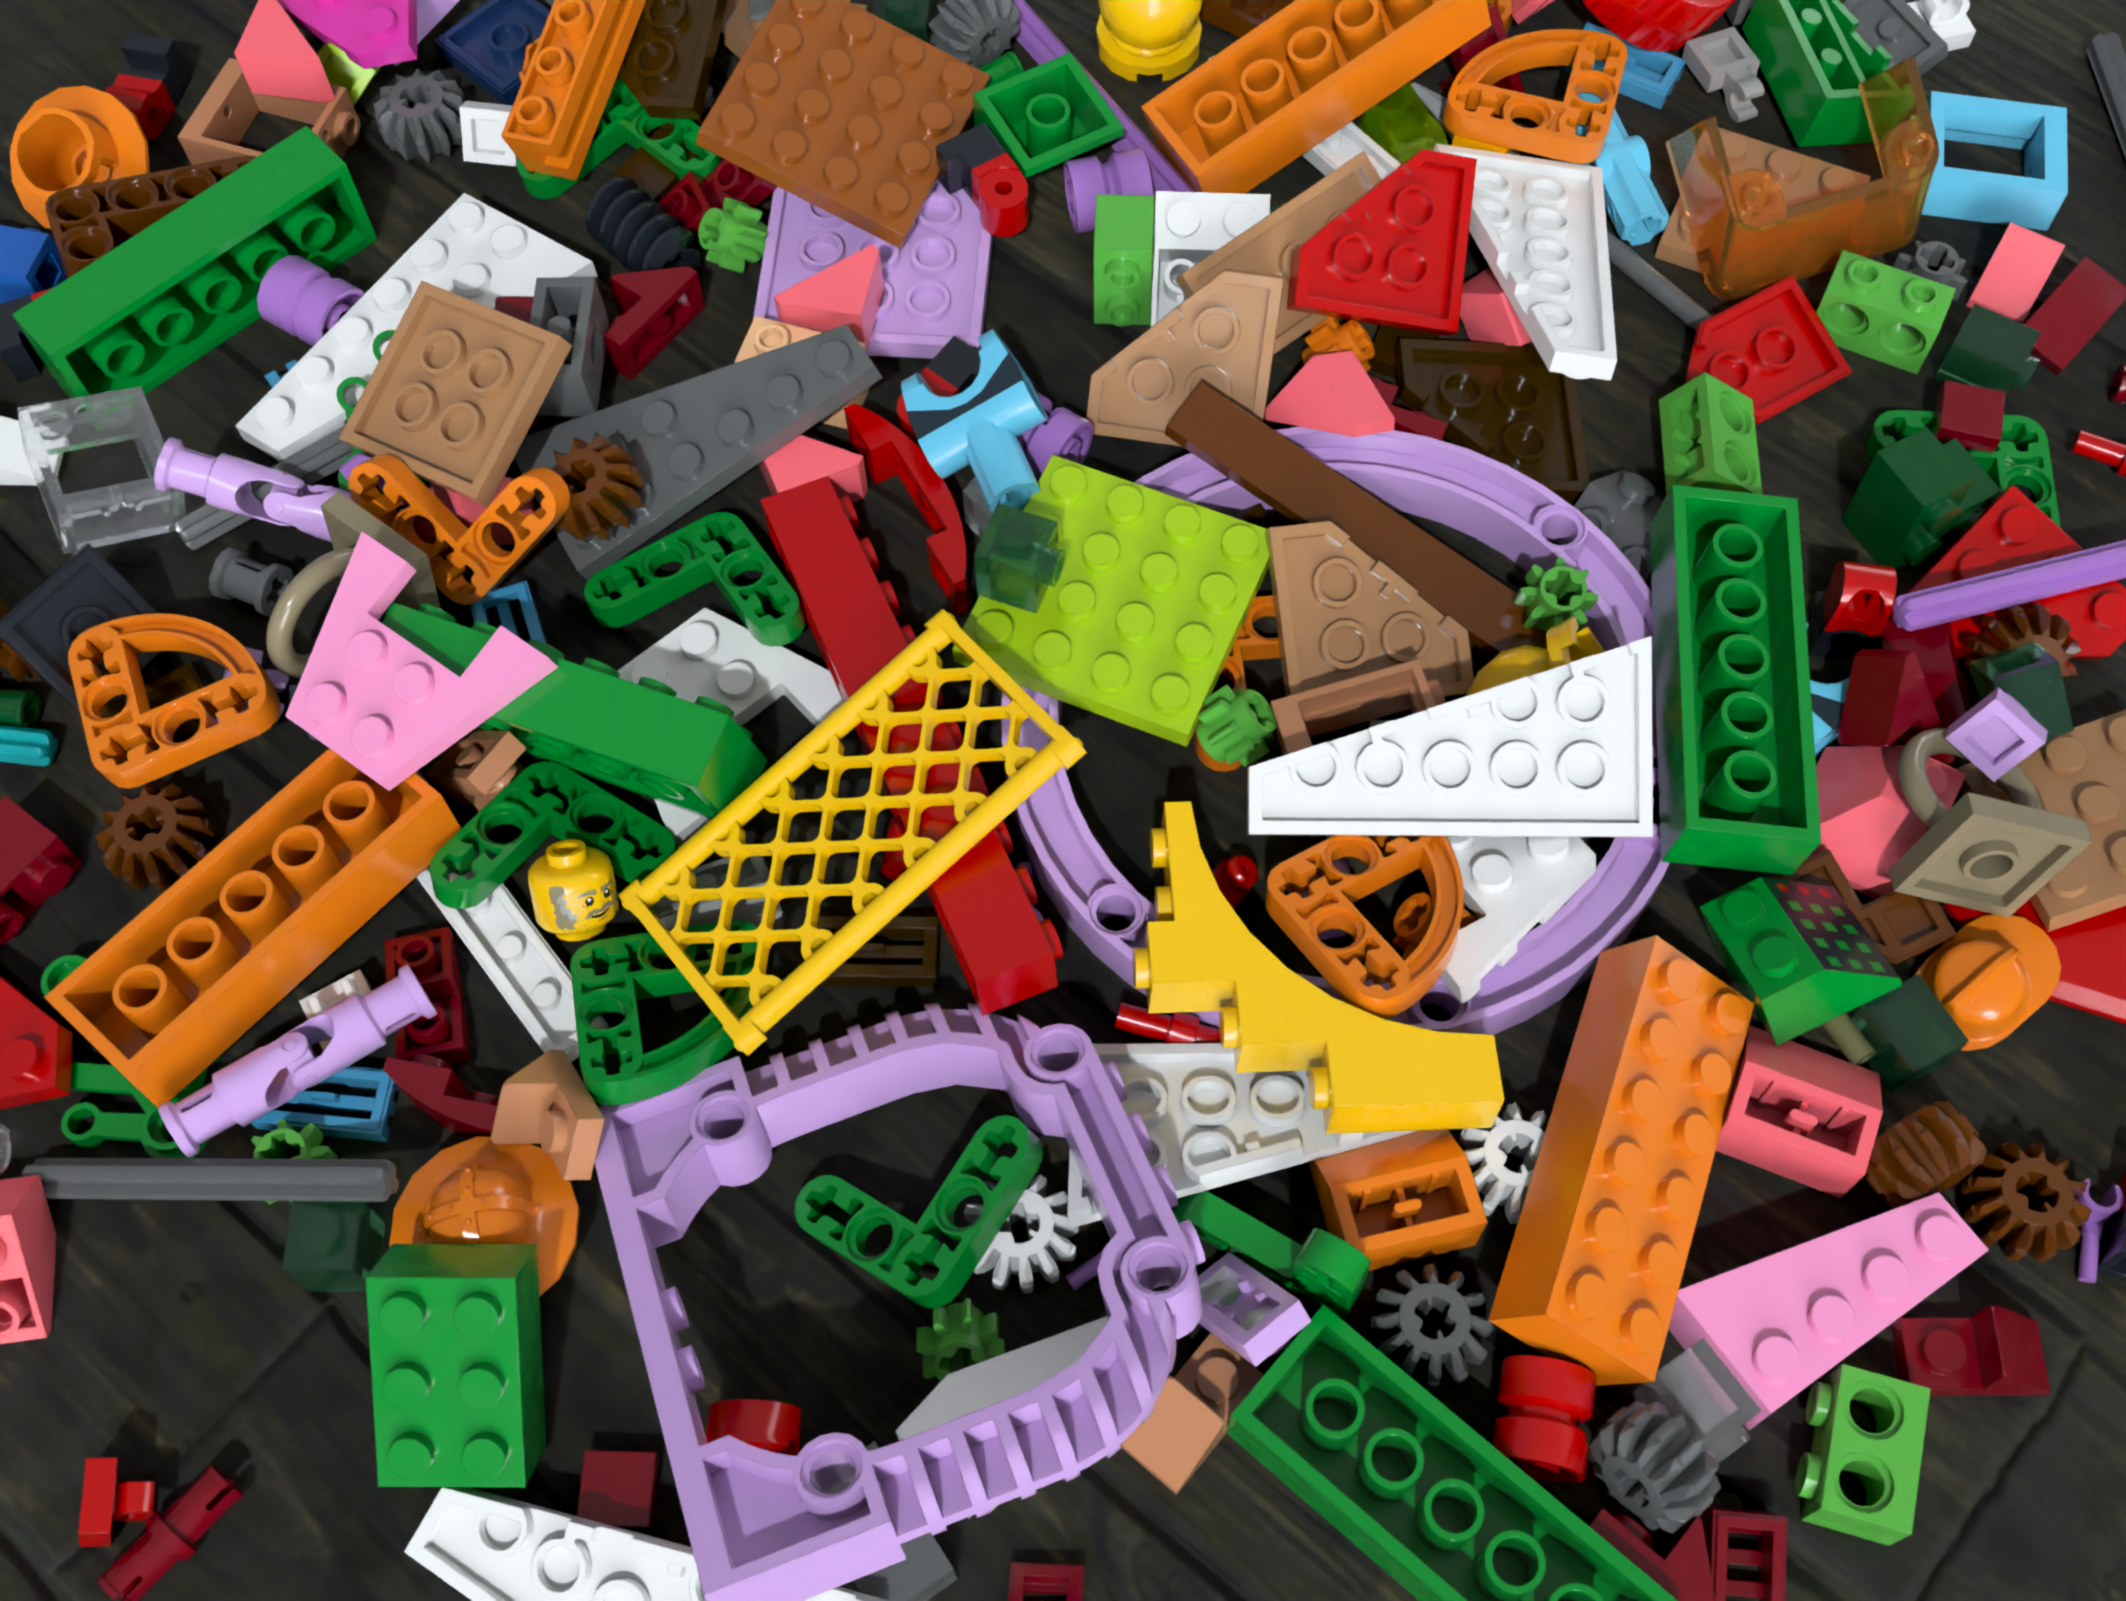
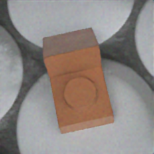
[423,730,527,814]
[491,1049,605,1180]
[1121,1333,1264,1495]

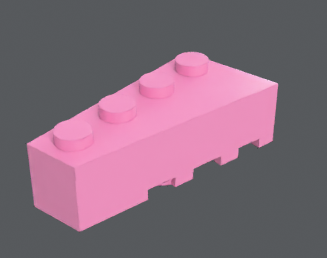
[1669,1192,1989,1430]

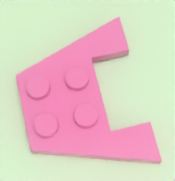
[285,531,558,791]

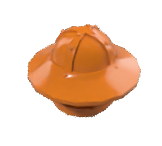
[10,85,150,230]
[389,1137,580,1297]

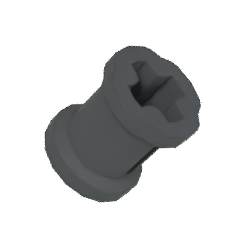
[209,547,294,617]

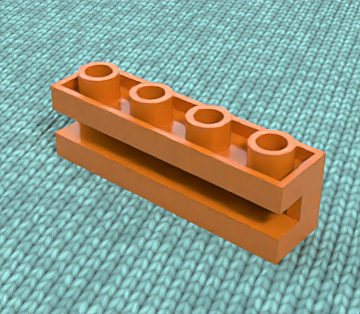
[501,0,646,181]

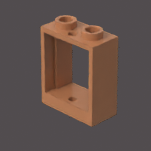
[177,58,362,165]
[1270,659,1446,839]

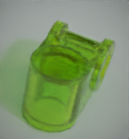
[1358,82,1448,164]

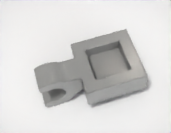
[1682,27,1765,123]

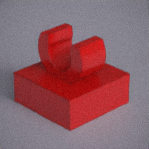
[78,1458,155,1547]

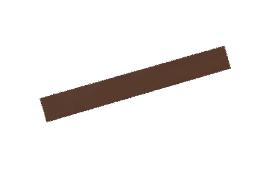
[1165,382,1547,658]

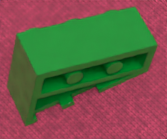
[1742,0,1926,147]

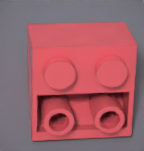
[1716,1025,1883,1199]
[0,1174,57,1344]

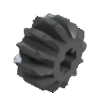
[929,0,1021,68]
[373,68,466,163]
[1369,1263,1493,1390]
[1589,1400,1721,1534]

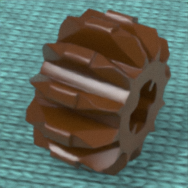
[537,435,647,543]
[1962,602,2082,710]
[95,783,216,892]
[1865,1101,1987,1209]
[1959,1141,2092,1263]

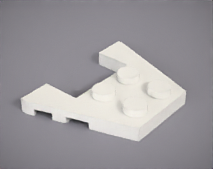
[618,607,843,848]
[1326,836,1596,1004]

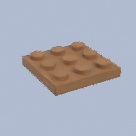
[338,281,572,507]
[1958,710,2126,932]

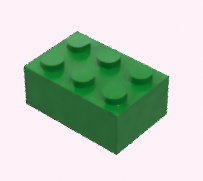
[366,1244,546,1488]

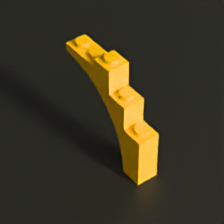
[1132,801,1504,1134]

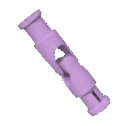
[154,437,405,542]
[158,963,438,1158]

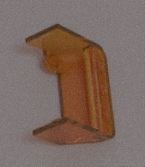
[1665,57,1939,301]

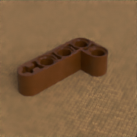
[45,156,256,279]

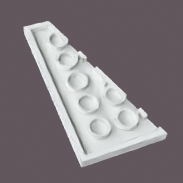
[1434,143,1617,381]
[235,193,598,461]
[1247,636,1653,838]
[1067,1043,1420,1229]
[404,1487,889,1601]

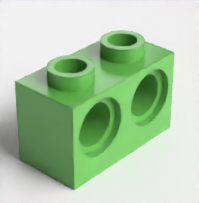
[1094,194,1154,326]
[1816,250,1956,374]
[1659,372,1763,494]
[1795,1364,1931,1546]

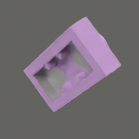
[1198,1252,1311,1367]

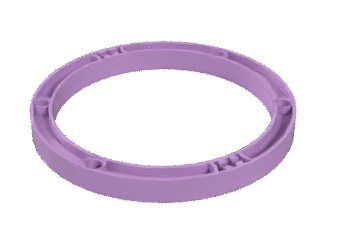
[1001,426,1670,1035]

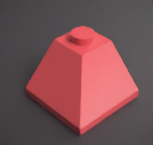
[1806,745,1967,900]

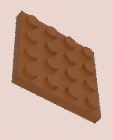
[696,0,990,249]

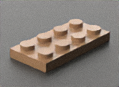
[1175,151,1382,354]

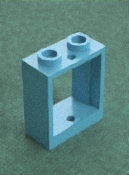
[1904,91,2068,231]

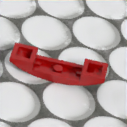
[844,403,970,616]

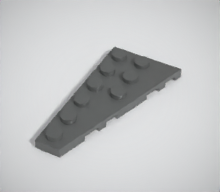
[514,324,883,580]

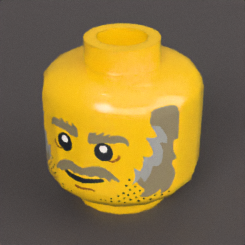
[528,839,619,941]

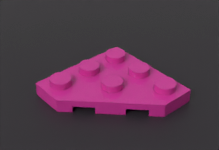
[277,0,417,69]

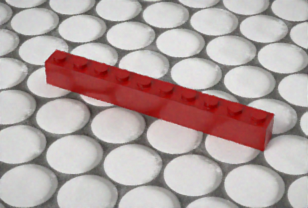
[760,476,1063,1016]

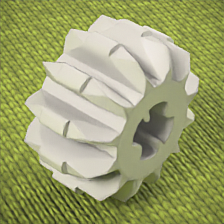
[1458,1102,1546,1225]
[964,1174,1079,1294]

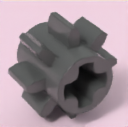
[1893,241,1968,300]

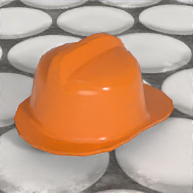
[1909,914,2061,1052]

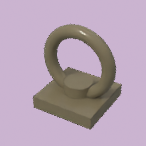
[266,491,441,679]
[1889,728,2092,917]

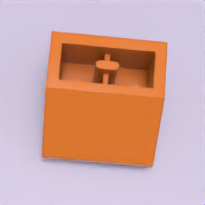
[1308,1129,1488,1271]

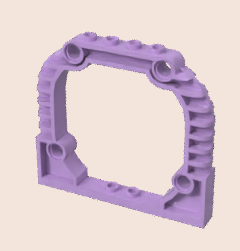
[595,1003,1205,1601]

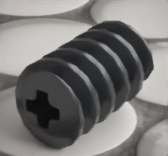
[585,175,701,272]

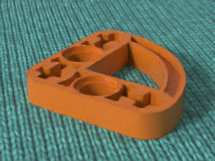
[1443,29,1627,164]
[68,613,280,789]
[1266,836,1464,1019]

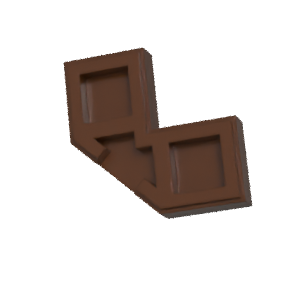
[1770,849,1957,968]

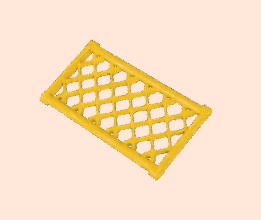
[618,609,1086,1056]

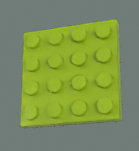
[952,455,1269,747]

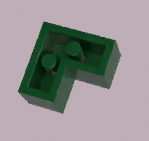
[1841,427,2002,568]

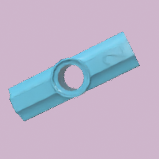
[1575,93,1670,246]

